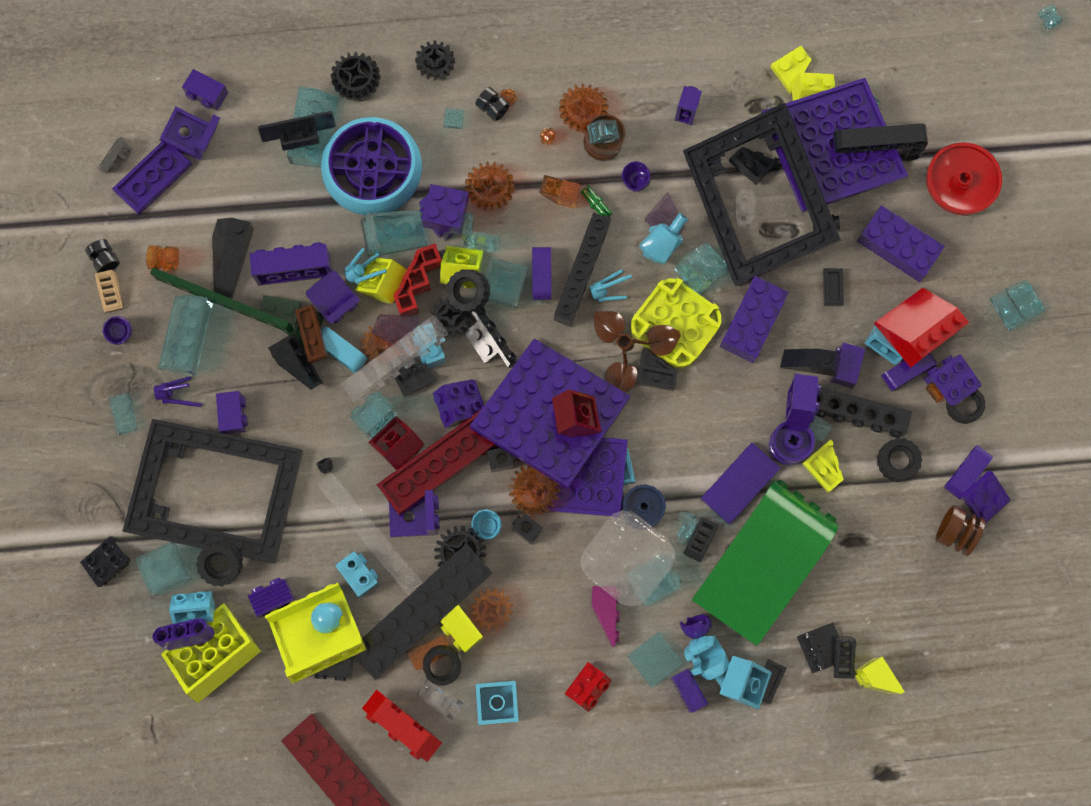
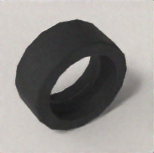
[946,389,986,424]
[423,645,461,686]

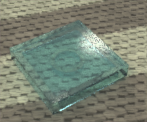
[627,632,683,688]

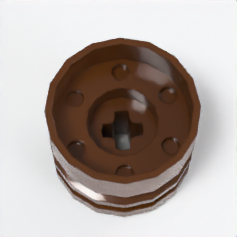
[583,114,625,161]
[935,505,985,556]

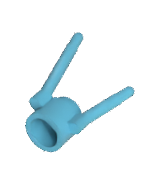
[345,248,387,284]
[589,269,632,303]

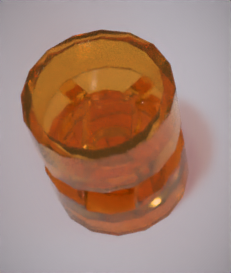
[146,245,179,271]

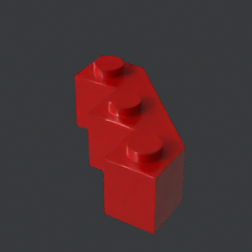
[394,243,442,319]
[361,689,442,762]

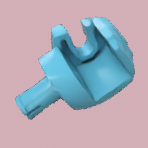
[639,213,688,265]
[684,635,729,688]

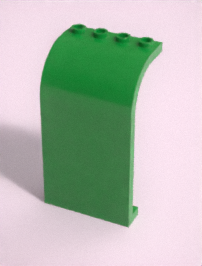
[692,479,839,646]

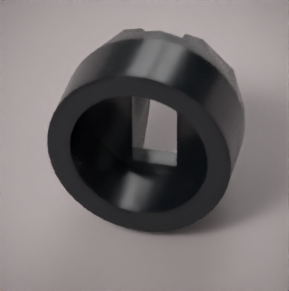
[316,457,333,474]

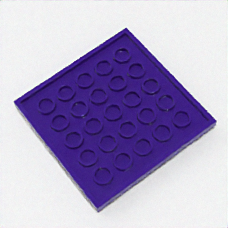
[761,78,908,213]
[470,338,631,489]

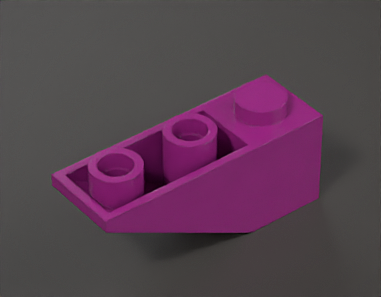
[592,586,620,647]

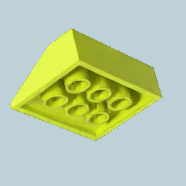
[161,603,261,703]

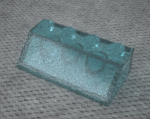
[287,86,338,168]
[158,295,212,376]

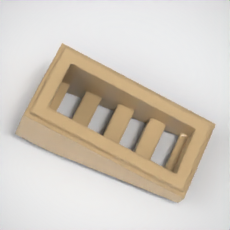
[95,270,123,313]

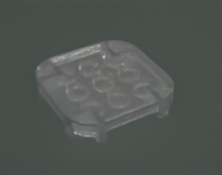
[581,510,676,607]

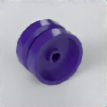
[768,421,815,466]

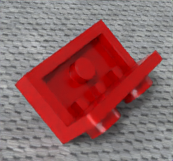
[564,662,612,712]

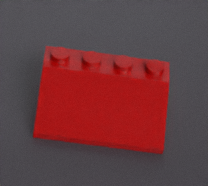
[874,288,969,368]

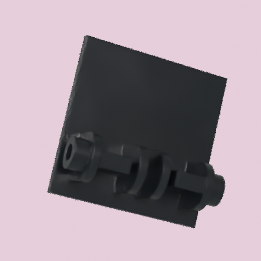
[80,536,131,587]
[797,622,847,674]

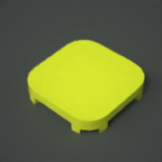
[630,278,721,369]

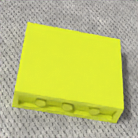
[265,583,366,684]

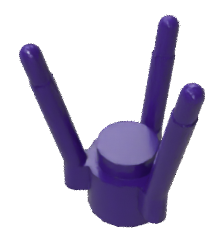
[154,376,202,407]

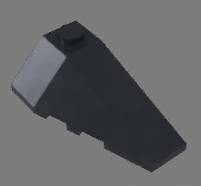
[212,217,254,299]

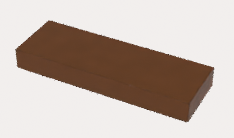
[295,304,328,364]

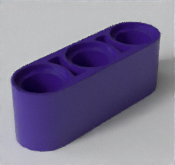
[532,247,551,300]
[881,353,937,392]
[944,445,993,500]
[152,618,214,650]

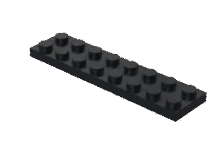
[354,543,493,680]

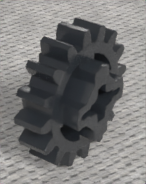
[415,40,455,81]
[430,297,472,338]

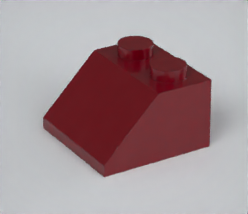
[552,389,601,437]
[368,416,425,470]

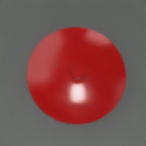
[926,142,1002,216]

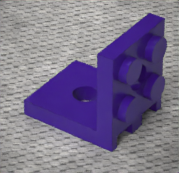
[159,106,220,161]
[389,490,440,538]

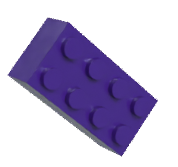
[856,205,945,282]
[249,242,332,286]
[719,276,789,363]

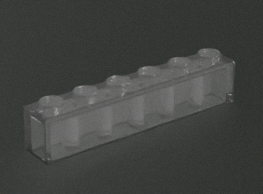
[341,316,449,403]

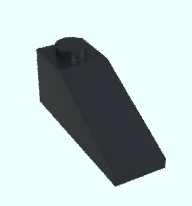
[268,333,323,390]
[780,349,841,377]

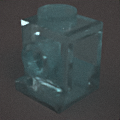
[587,120,619,144]

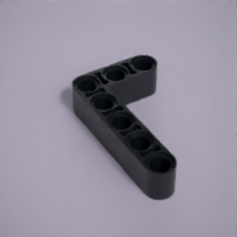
[833,123,928,161]

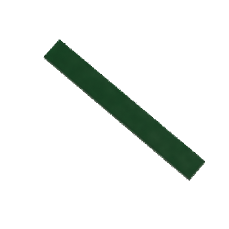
[150,268,293,333]

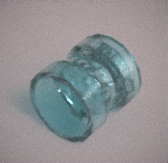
[1038,4,1063,30]

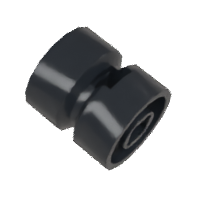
[475,87,510,122]
[85,239,120,273]

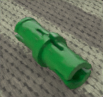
[580,185,613,218]

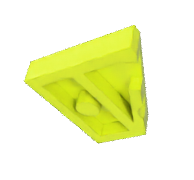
[770,46,811,94]
[802,439,844,493]

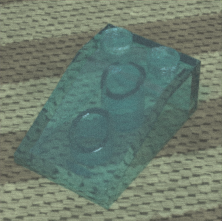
[360,210,427,256]

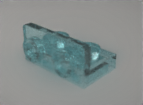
[677,511,698,547]

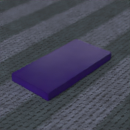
[112,142,193,215]
[700,442,780,525]

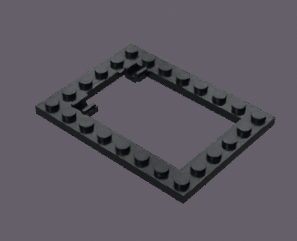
[683,103,841,286]
[122,419,303,564]

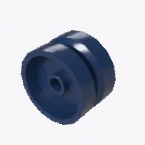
[622,484,666,530]

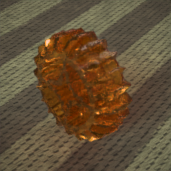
[559,83,609,134]
[465,161,515,211]
[509,464,561,515]

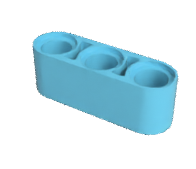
[321,326,368,374]

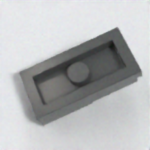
[98,137,133,173]

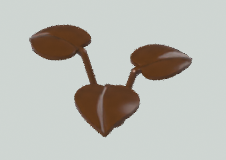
[594,311,681,393]

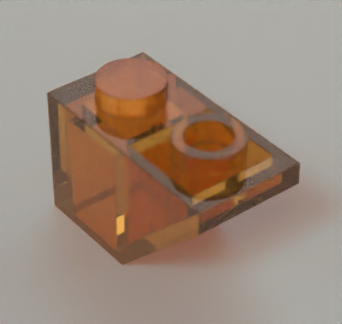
[539,175,580,209]

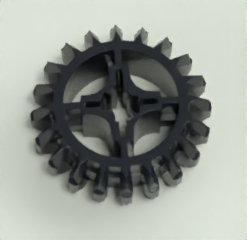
[330,51,381,102]
[434,526,487,567]

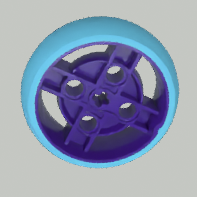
[321,117,422,216]

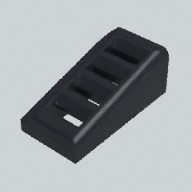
[683,517,719,562]
[833,636,856,679]

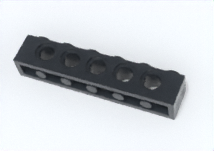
[554,212,611,327]
[815,387,912,438]

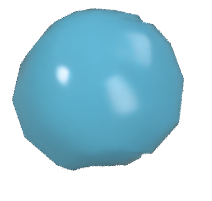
[471,509,502,540]
[311,603,343,633]

